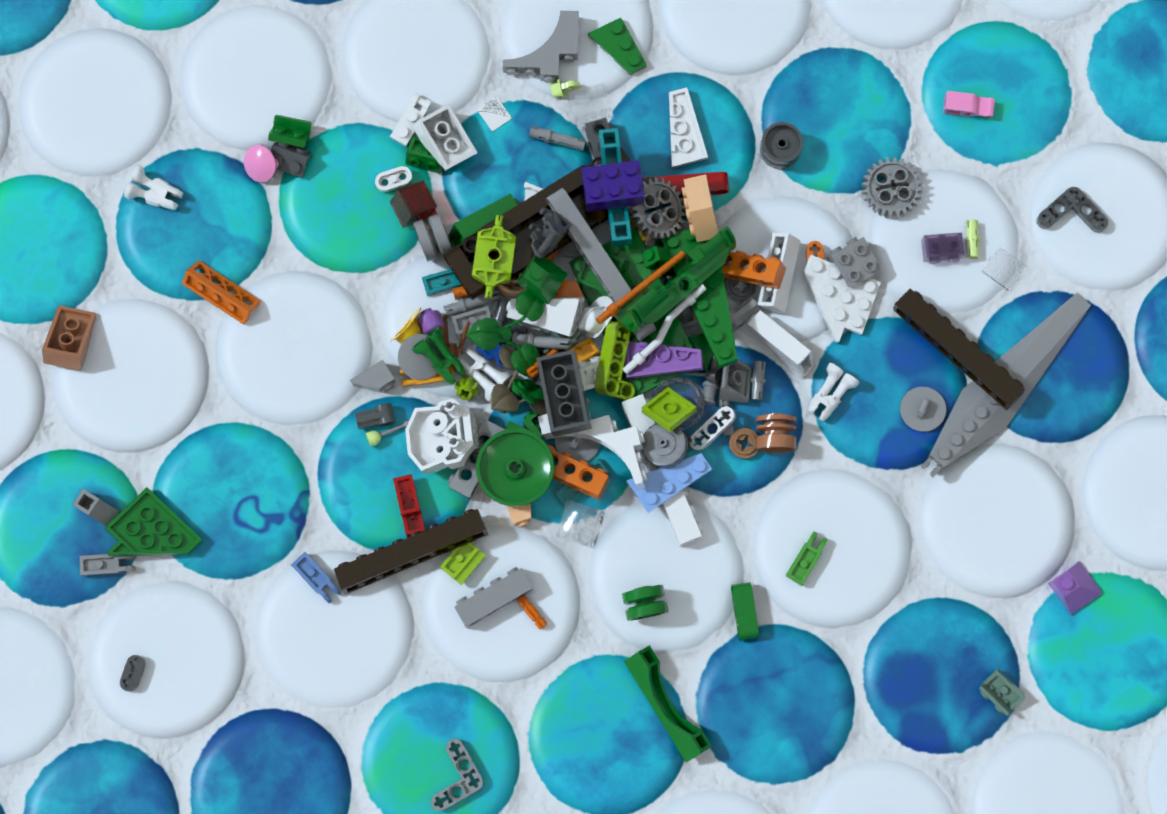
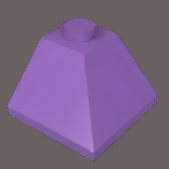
[1048,561,1102,615]

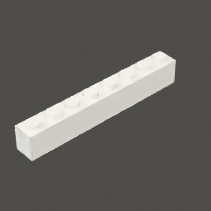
[621,394,703,547]

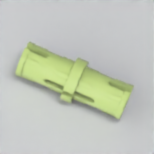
[965,219,980,259]

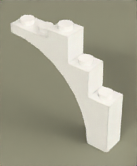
[538,409,647,489]

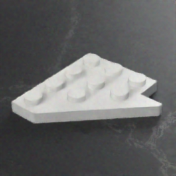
[803,255,881,343]

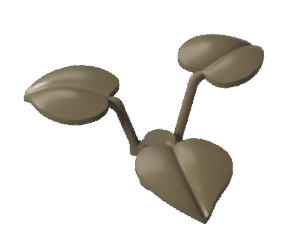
[491,344,547,415]

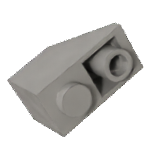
[73,489,120,526]

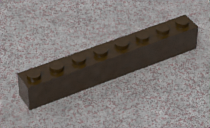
[893,288,1025,410]
[334,509,489,595]

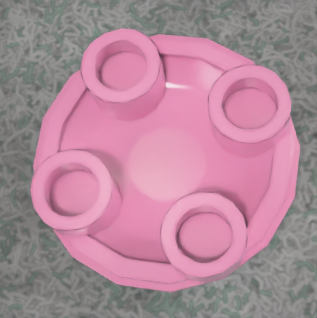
[244,144,279,182]

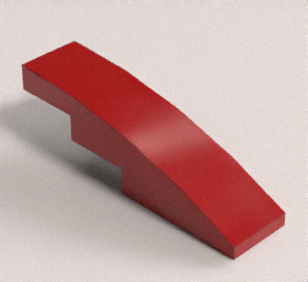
[393,474,425,538]

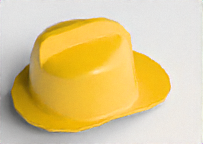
[390,307,422,344]

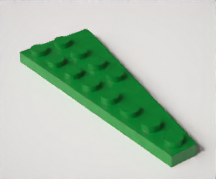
[661,229,738,369]

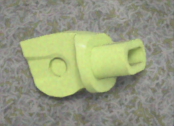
[550,79,581,98]

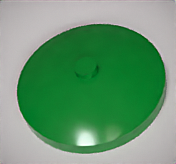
[476,429,554,507]

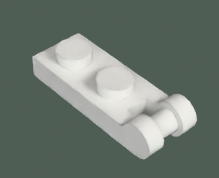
[390,93,432,147]

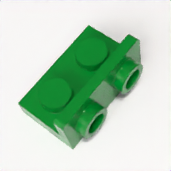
[268,115,312,148]
[406,136,443,174]

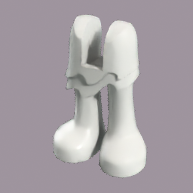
[458,349,513,403]
[808,363,860,421]

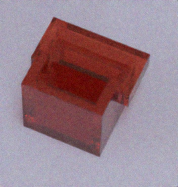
[390,180,437,228]

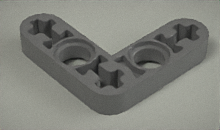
[1036,187,1108,233]

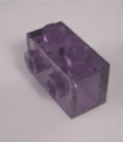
[921,232,964,264]

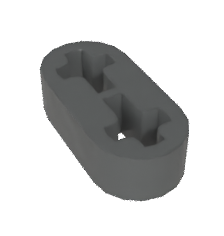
[120,655,146,692]

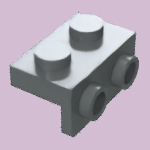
[271,142,313,178]

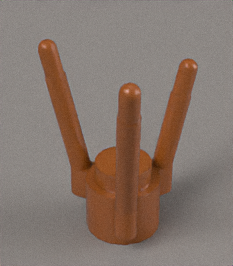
[441,314,470,359]

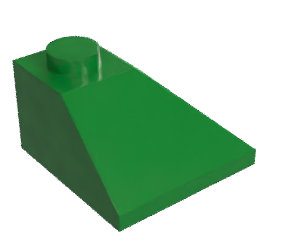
[517,255,568,305]

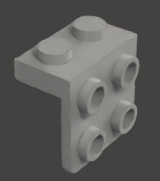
[827,237,881,288]

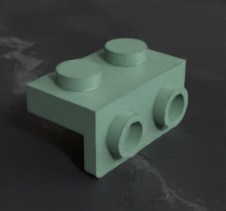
[979,668,1026,716]

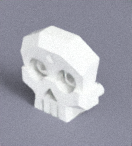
[405,399,480,474]

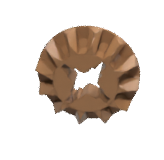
[729,428,758,459]

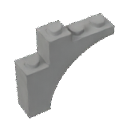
[503,10,579,83]

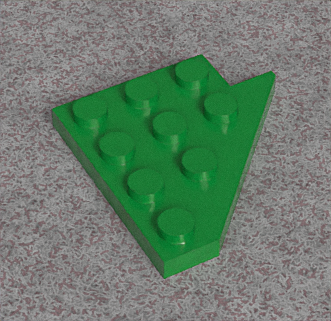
[105,487,203,556]

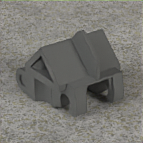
[528,207,572,259]

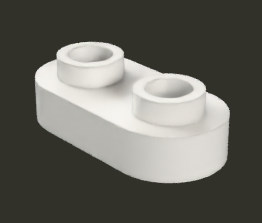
[375,166,412,192]

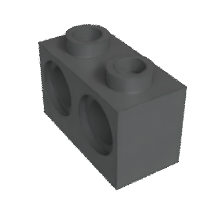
[585,118,613,159]

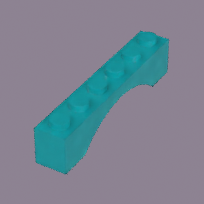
[599,128,632,247]

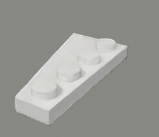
[669,87,708,169]

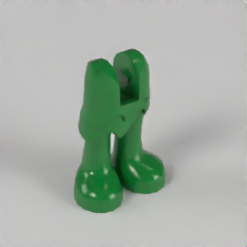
[412,327,466,385]

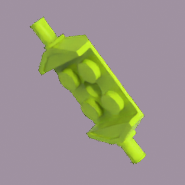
[472,215,516,300]

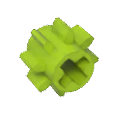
[455,377,479,400]

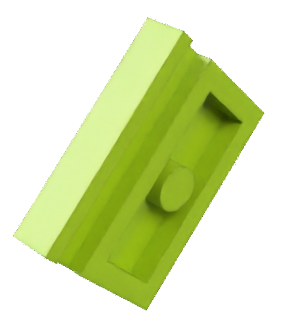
[440,542,486,586]

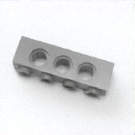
[448,419,505,500]

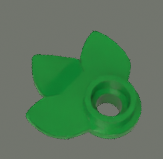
[512,379,545,405]

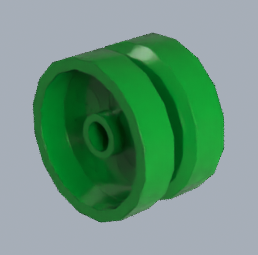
[621,585,669,621]

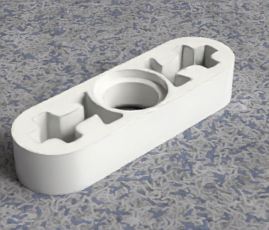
[689,406,736,451]

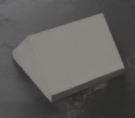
[719,359,752,403]

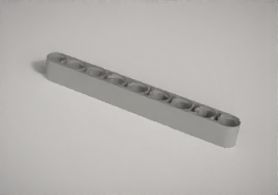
[546,188,656,341]

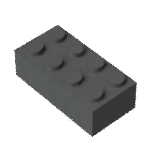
[536,350,592,437]

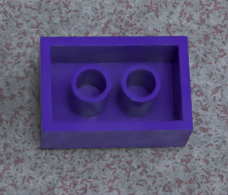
[582,160,645,212]

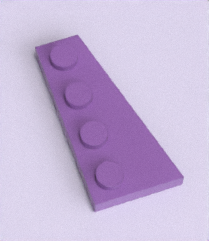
[625,341,703,379]

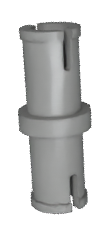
[750,361,766,401]

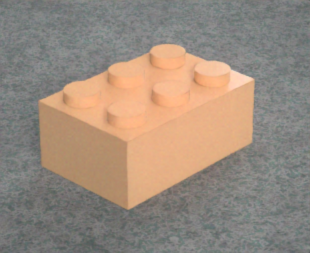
[682,174,718,242]

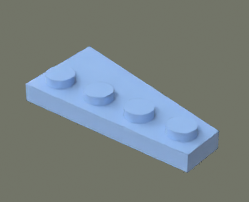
[626,453,712,513]

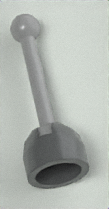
[680,368,721,384]

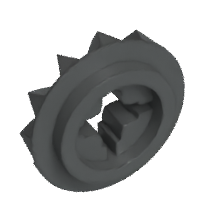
[726,279,756,301]

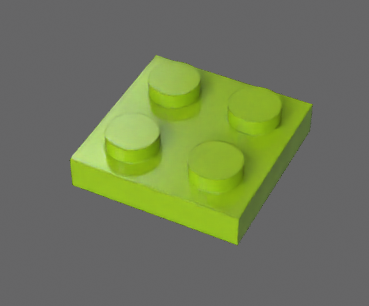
[642,387,697,432]

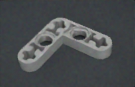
[431,739,483,811]

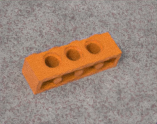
[722,251,786,289]
[547,444,610,501]

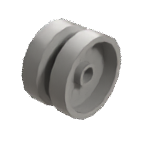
[413,214,451,262]

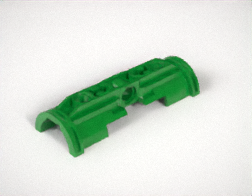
[614,226,736,333]

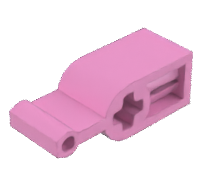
[943,91,995,118]

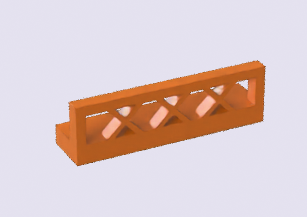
[182,260,261,325]

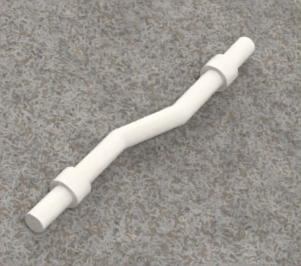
[623,284,706,374]

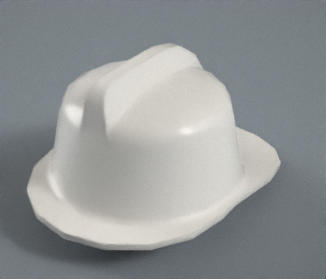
[577,296,613,339]

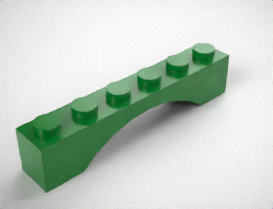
[624,645,712,762]

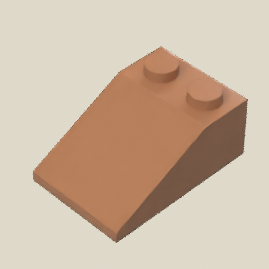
[42,305,96,371]

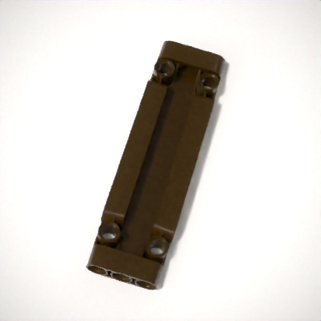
[443,146,644,300]

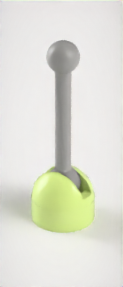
[365,420,409,447]

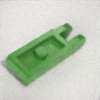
[785,531,828,586]

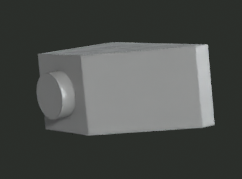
[350,360,396,392]

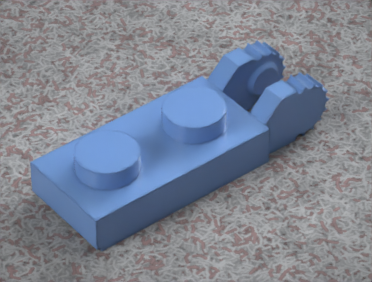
[291,552,341,603]

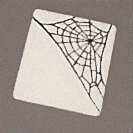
[477,97,512,131]

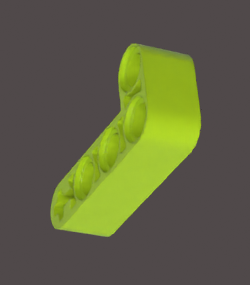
[594,322,635,399]

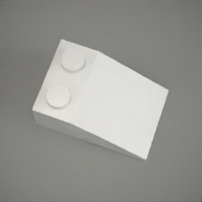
[412,104,477,171]

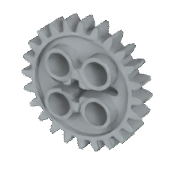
[861,157,923,218]
[628,177,686,240]

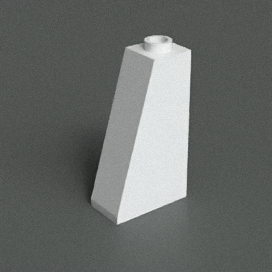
[506,297,585,337]
[747,310,815,378]

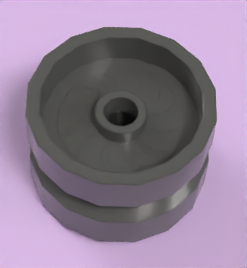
[760,122,803,169]

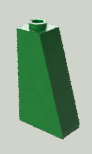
[448,194,519,248]

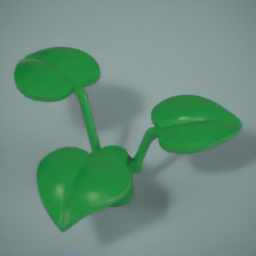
[466,290,544,377]

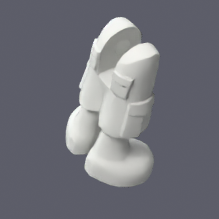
[124,165,183,210]

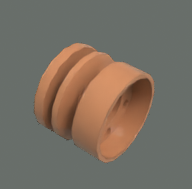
[756,413,796,453]

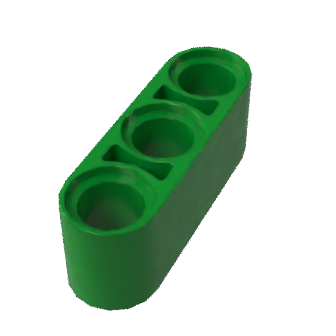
[731,582,759,641]

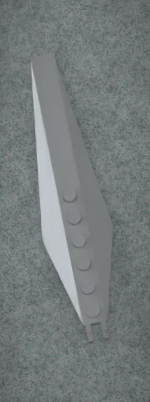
[921,293,1091,477]

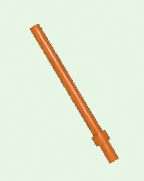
[596,251,686,324]

